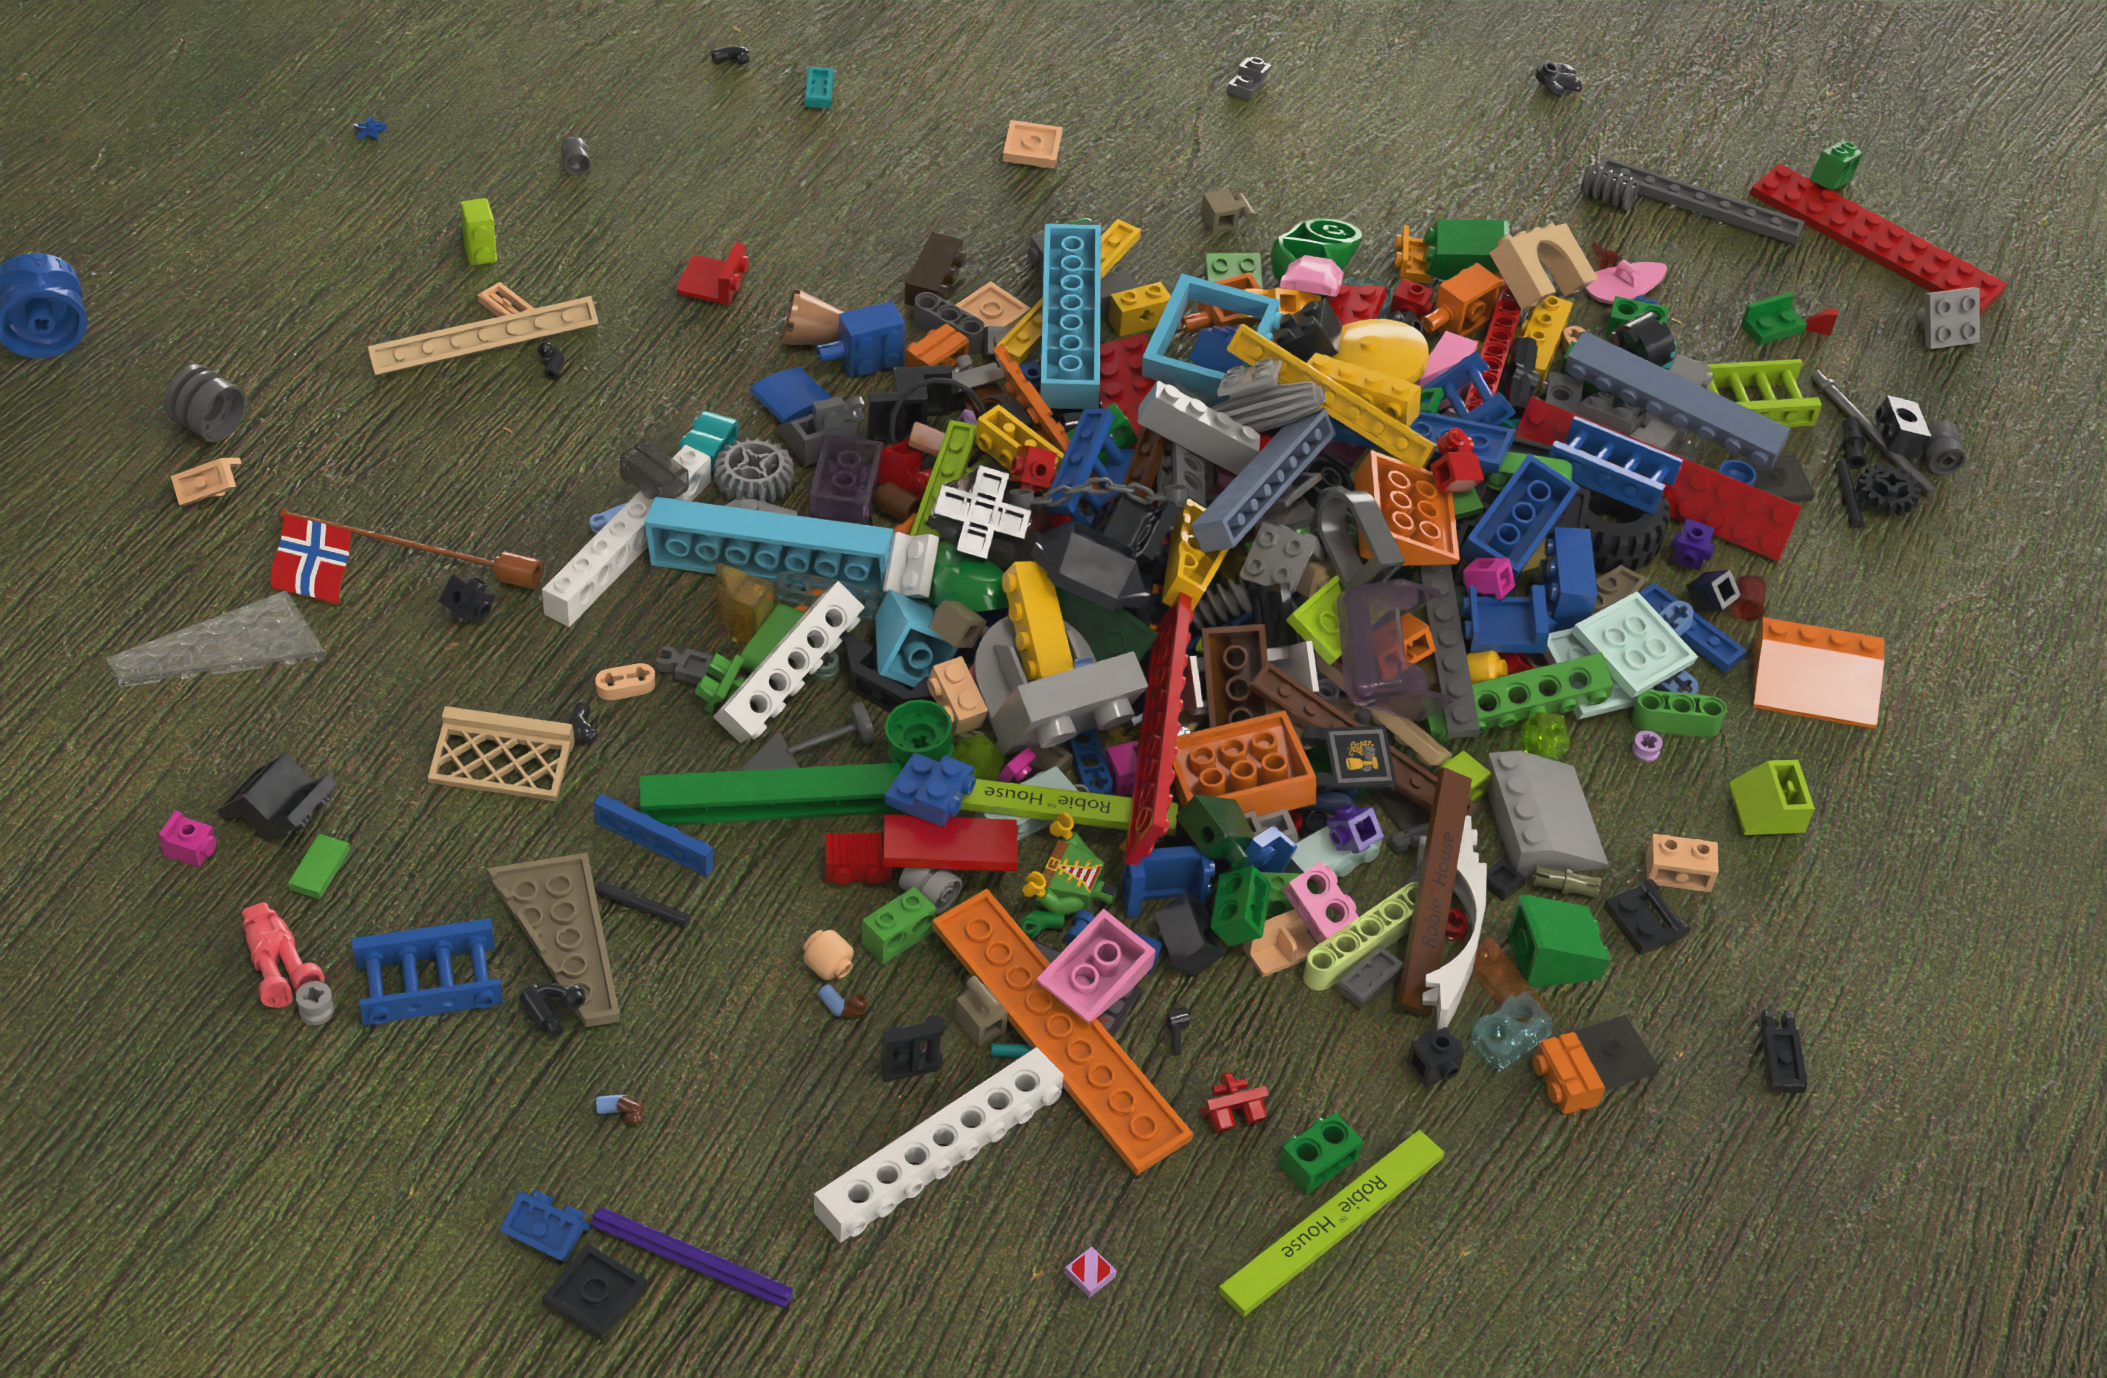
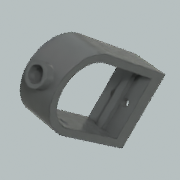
[1317,486,1405,598]

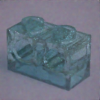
[1472,991,1552,1072]

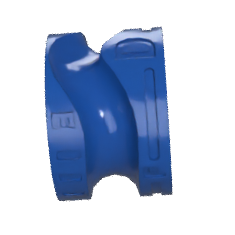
[0,253,87,358]

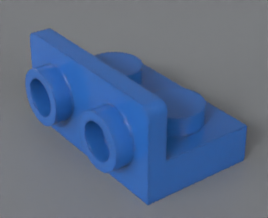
[1242,826,1297,873]
[499,1189,592,1263]

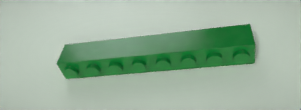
[639,763,903,826]

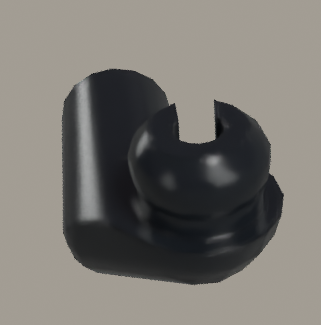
[711,46,750,65]
[537,341,564,380]

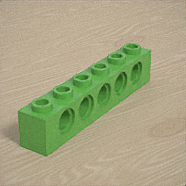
[1419,652,1614,742]

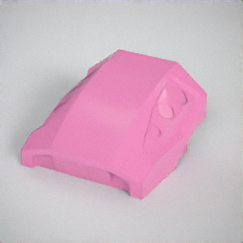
[1280,255,1344,297]

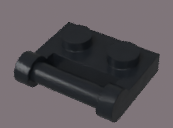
[1248,582,1297,649]
[1603,879,1691,955]
[881,1015,946,1082]

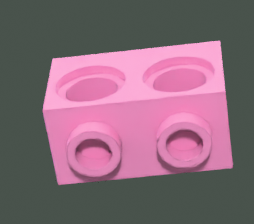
[1281,862,1359,944]

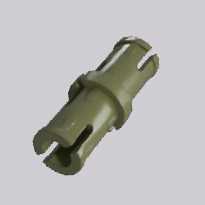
[1532,865,1601,898]

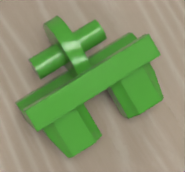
[694,653,745,714]

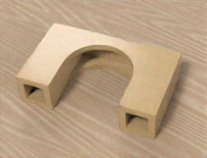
[1489,223,1598,310]

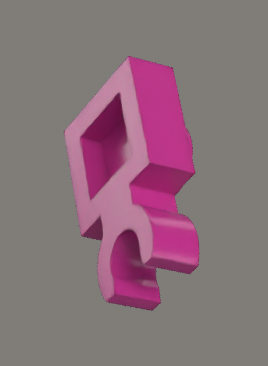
[995,747,1037,783]

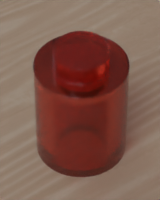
[1733,575,1766,621]

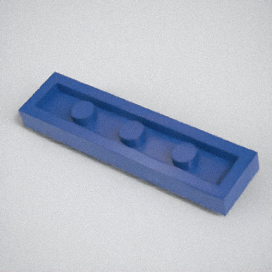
[1639,582,1747,673]
[594,794,713,877]

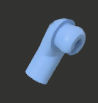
[589,503,627,533]

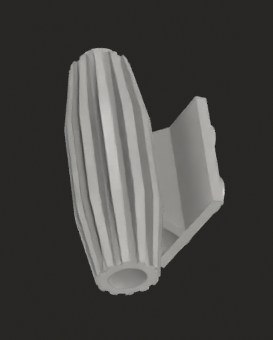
[1210,358,1326,433]

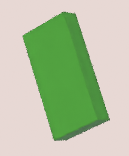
[288,834,350,900]

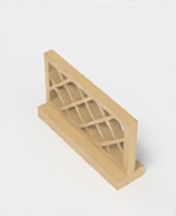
[427,706,575,801]

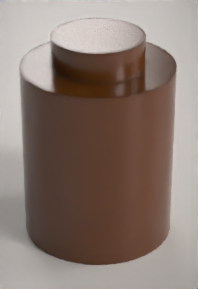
[874,482,922,523]

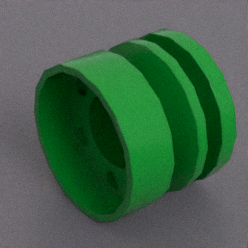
[885,699,955,771]

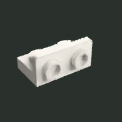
[883,532,939,599]

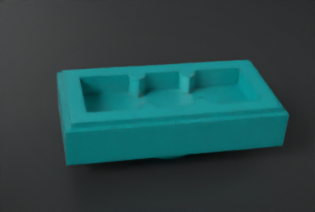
[805,67,834,108]

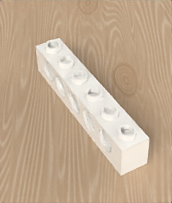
[713,581,865,743]

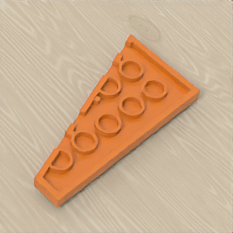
[993,343,1101,490]

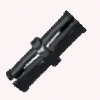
[1842,417,1866,469]

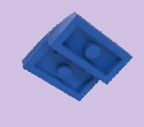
[750,367,832,424]

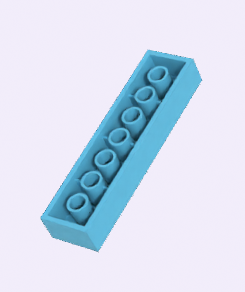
[1040,224,1101,409]
[645,497,894,598]

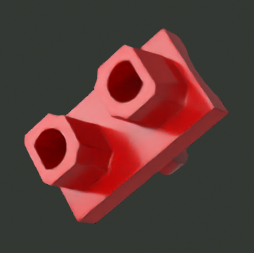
[1199,1072,1269,1134]

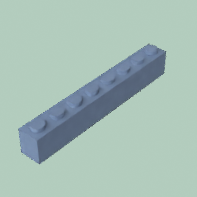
[1565,331,1791,469]
[1191,408,1336,553]

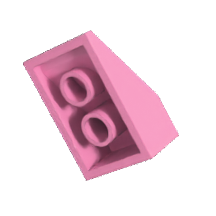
[1414,331,1478,411]
[1036,909,1156,1024]

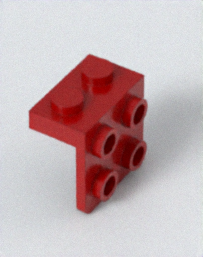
[677,242,750,305]

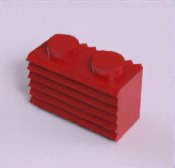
[824,832,892,885]

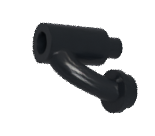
[519,983,586,1037]

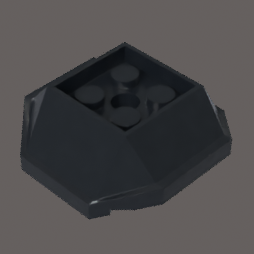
[1030,520,1151,611]

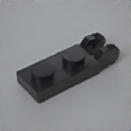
[1761,1010,1807,1094]

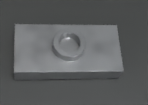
[1335,945,1404,1009]

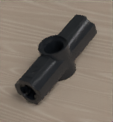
[1501,337,1540,420]

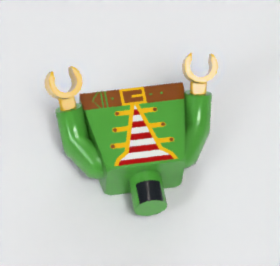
[1023,812,1118,915]

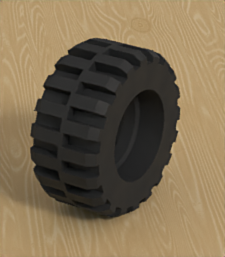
[1572,466,1670,573]

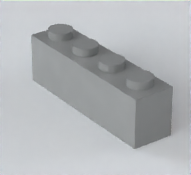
[1137,380,1260,475]

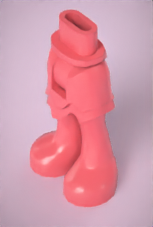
[242,902,325,1008]

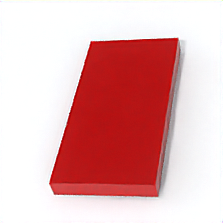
[883,815,1018,871]

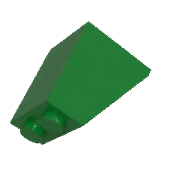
[1423,219,1509,280]
[1507,894,1610,988]

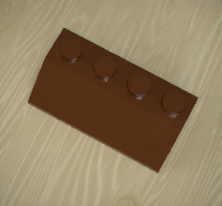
[1201,624,1272,728]

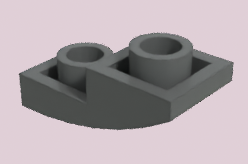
[1226,57,1271,100]

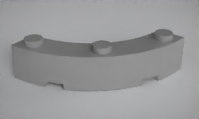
[1630,354,1714,452]

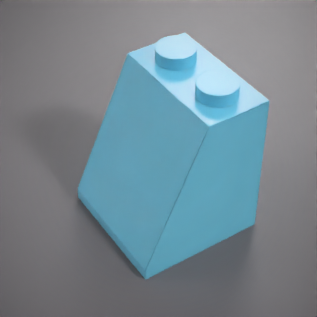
[875,589,959,687]

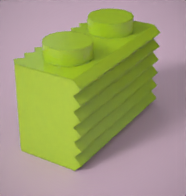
[460,198,497,266]

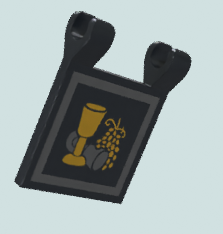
[1300,725,1397,793]

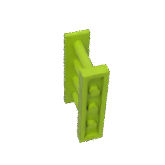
[1706,359,1822,427]

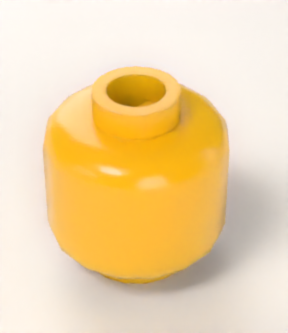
[1467,650,1508,684]

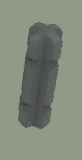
[1389,822,1429,852]

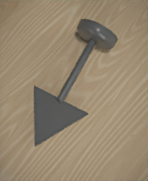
[739,701,876,771]

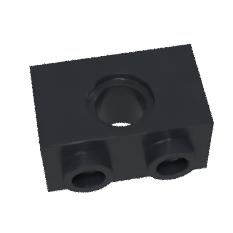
[1874,395,1931,458]

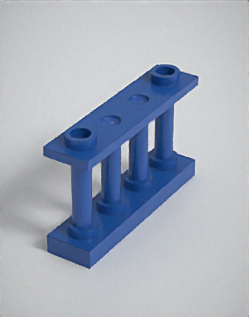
[1420,351,1516,462]
[1043,409,1135,528]
[1548,416,1683,515]
[352,918,503,1025]

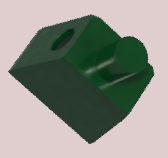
[1175,795,1254,870]

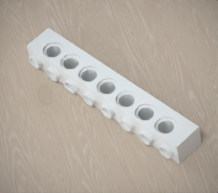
[542,445,711,627]
[814,1047,1064,1243]

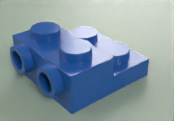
[884,752,976,827]

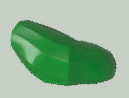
[1271,218,1362,300]
[921,533,1009,612]

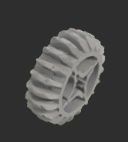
[714,437,794,504]

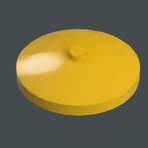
[1330,319,1429,384]

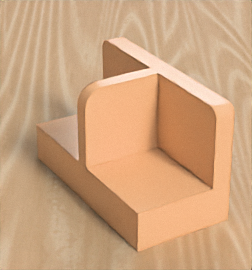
[171,458,242,505]
[1243,909,1317,977]

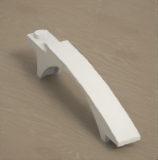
[1417,816,1487,1030]

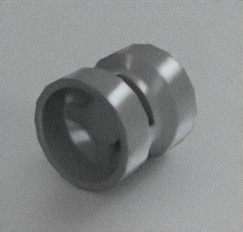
[561,137,591,176]

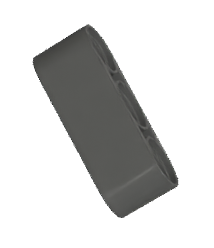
[914,292,985,355]

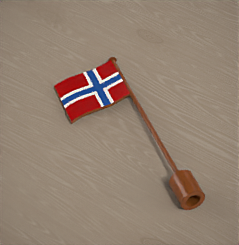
[271,508,543,607]

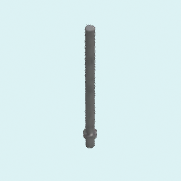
[1810,370,1936,497]

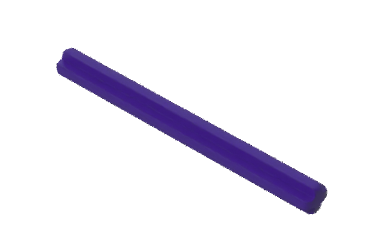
[591,1207,793,1308]

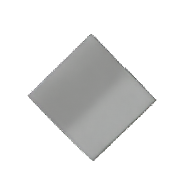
[951,362,1005,394]

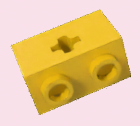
[1108,282,1171,337]

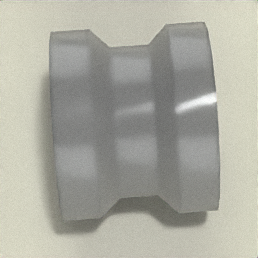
[296,981,334,1026]

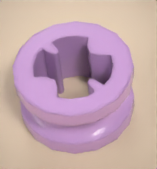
[1632,731,1662,762]

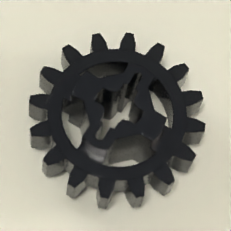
[1855,463,1921,517]

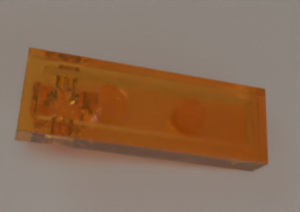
[1473,938,1551,1033]

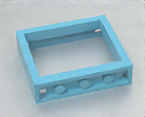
[1142,274,1283,400]

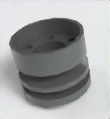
[164,364,247,443]

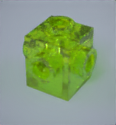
[1521,711,1570,761]
[951,733,1006,781]

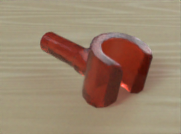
[1592,242,1619,269]

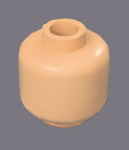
[803,930,854,980]

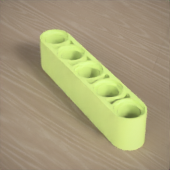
[1303,882,1419,991]

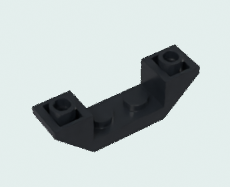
[844,634,937,713]

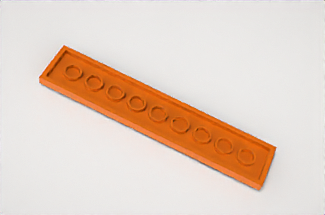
[932,889,1194,1176]

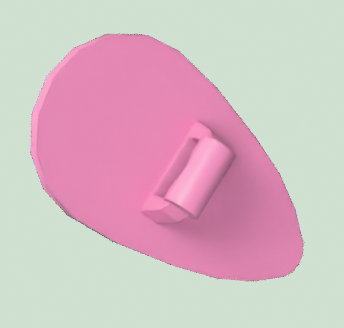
[1585,260,1667,304]

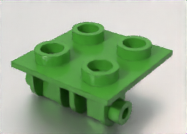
[1204,253,1263,289]

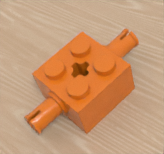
[1420,263,1507,338]
[1180,272,1261,334]

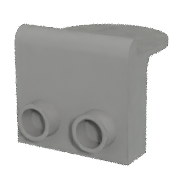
[974,616,1148,757]

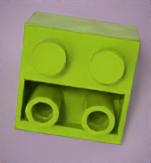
[1728,760,1815,835]

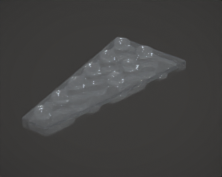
[106,590,326,687]

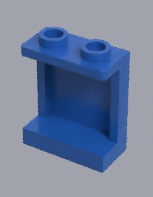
[1462,585,1549,653]
[1121,845,1215,918]

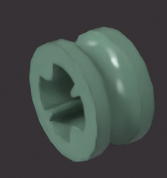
[812,651,839,680]

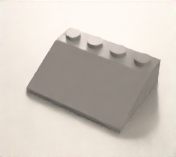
[1485,751,1608,876]

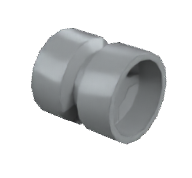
[899,867,962,914]

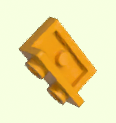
[1394,225,1433,284]

